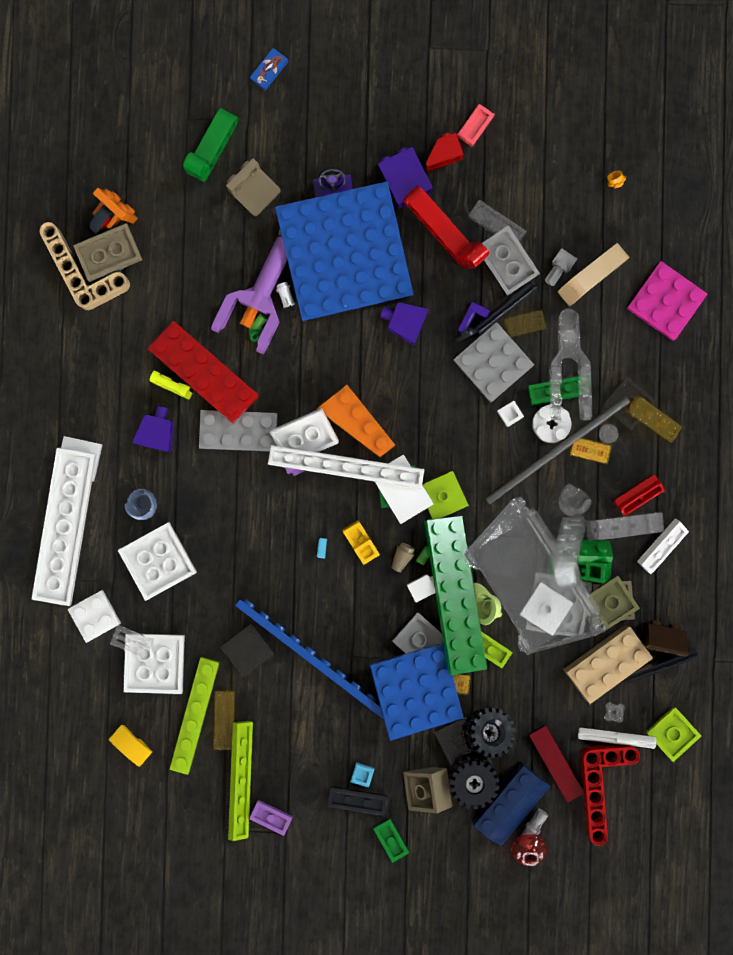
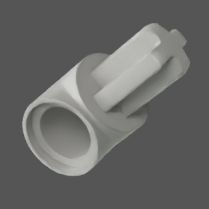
[545,248,577,286]

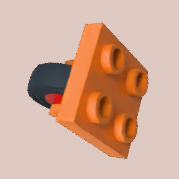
[89,188,138,235]

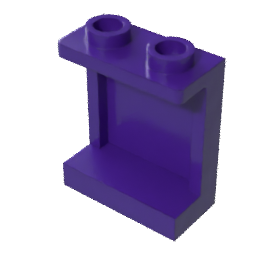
[378,147,433,209]

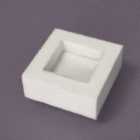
[497,401,524,427]

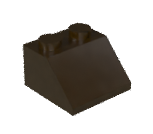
[640,620,688,656]

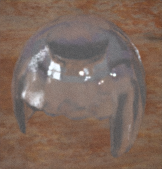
[558,483,592,517]

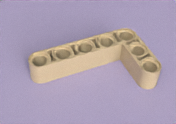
[40,222,130,310]

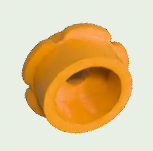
[607,171,626,188]

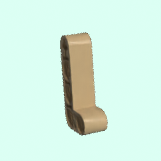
[558,243,630,307]

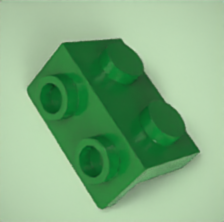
[569,540,613,562]

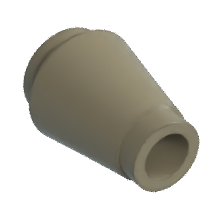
[391,542,415,572]

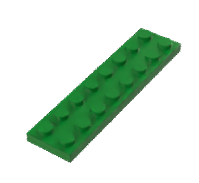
[424,516,487,675]

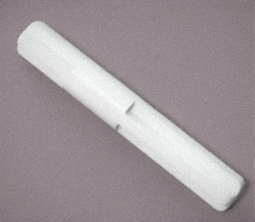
[578,728,656,749]

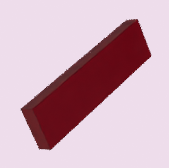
[529,725,584,803]

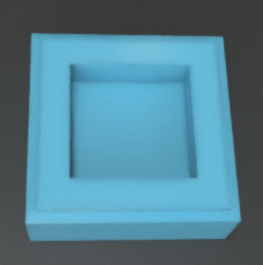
[317,538,327,558]
[350,762,374,788]

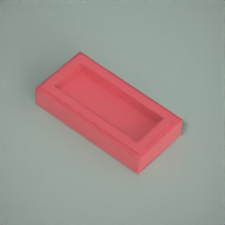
[457,104,495,147]

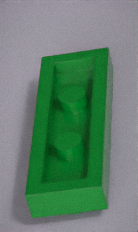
[528,375,589,406]

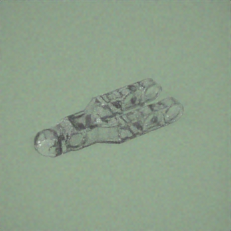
[549,309,592,420]

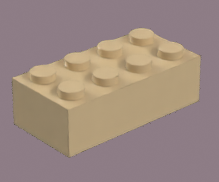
[563,625,653,704]

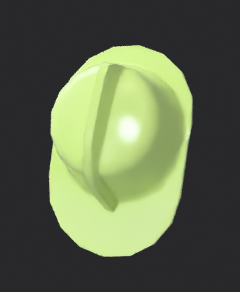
[473,583,502,625]

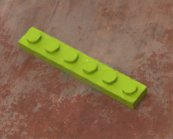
[170,657,220,775]
[228,721,253,841]

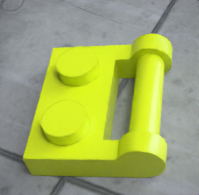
[150,371,192,400]

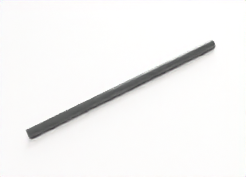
[485,396,630,505]

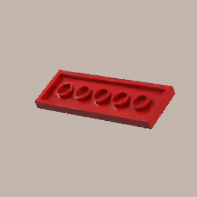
[147,321,259,424]

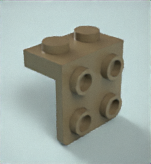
[226,158,281,216]

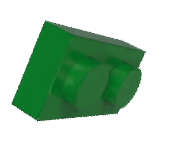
[373,818,409,863]

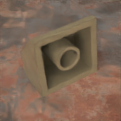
[403,767,452,813]

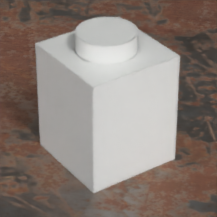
[407,574,435,602]

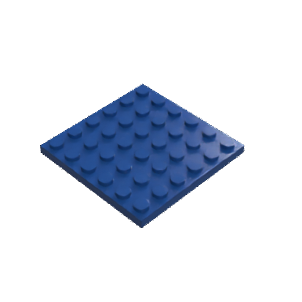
[275,181,414,321]

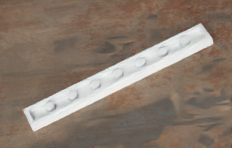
[268,445,424,489]

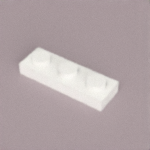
[637,519,689,574]

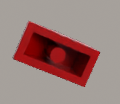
[425,133,463,172]

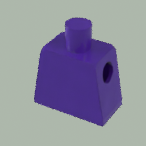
[380,303,428,346]
[133,406,174,453]

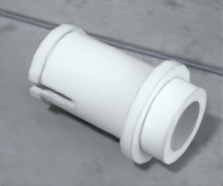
[276,282,295,308]

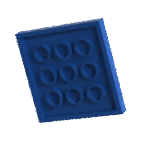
[369,643,464,741]

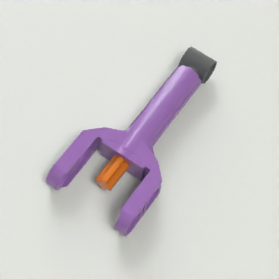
[211,230,287,354]

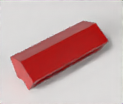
[613,475,665,517]

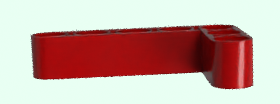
[403,185,490,269]
[580,744,640,846]

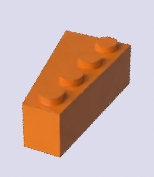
[317,385,395,458]

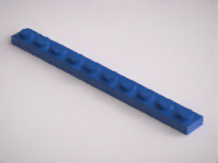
[235,599,383,719]

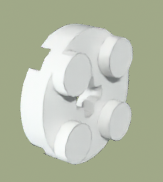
[532,405,571,443]

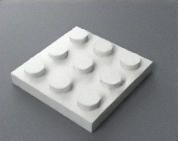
[118,522,197,601]
[124,633,185,694]

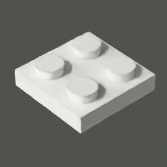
[68,590,121,643]

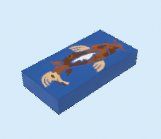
[250,48,289,91]

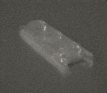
[468,200,527,242]

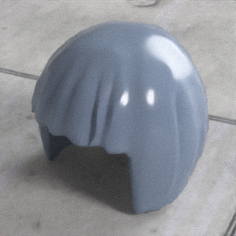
[125,489,157,520]

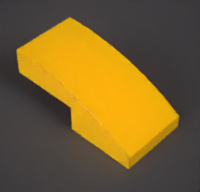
[342,520,380,565]
[109,725,152,767]

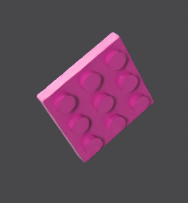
[627,261,707,341]

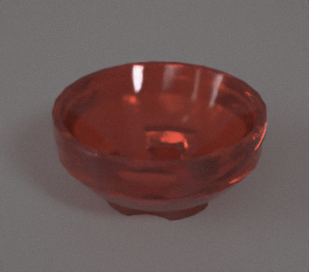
[511,834,547,866]

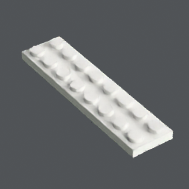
[32,448,97,606]

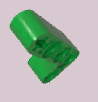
[183,108,239,182]

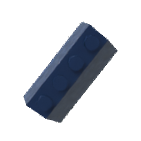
[472,761,551,846]

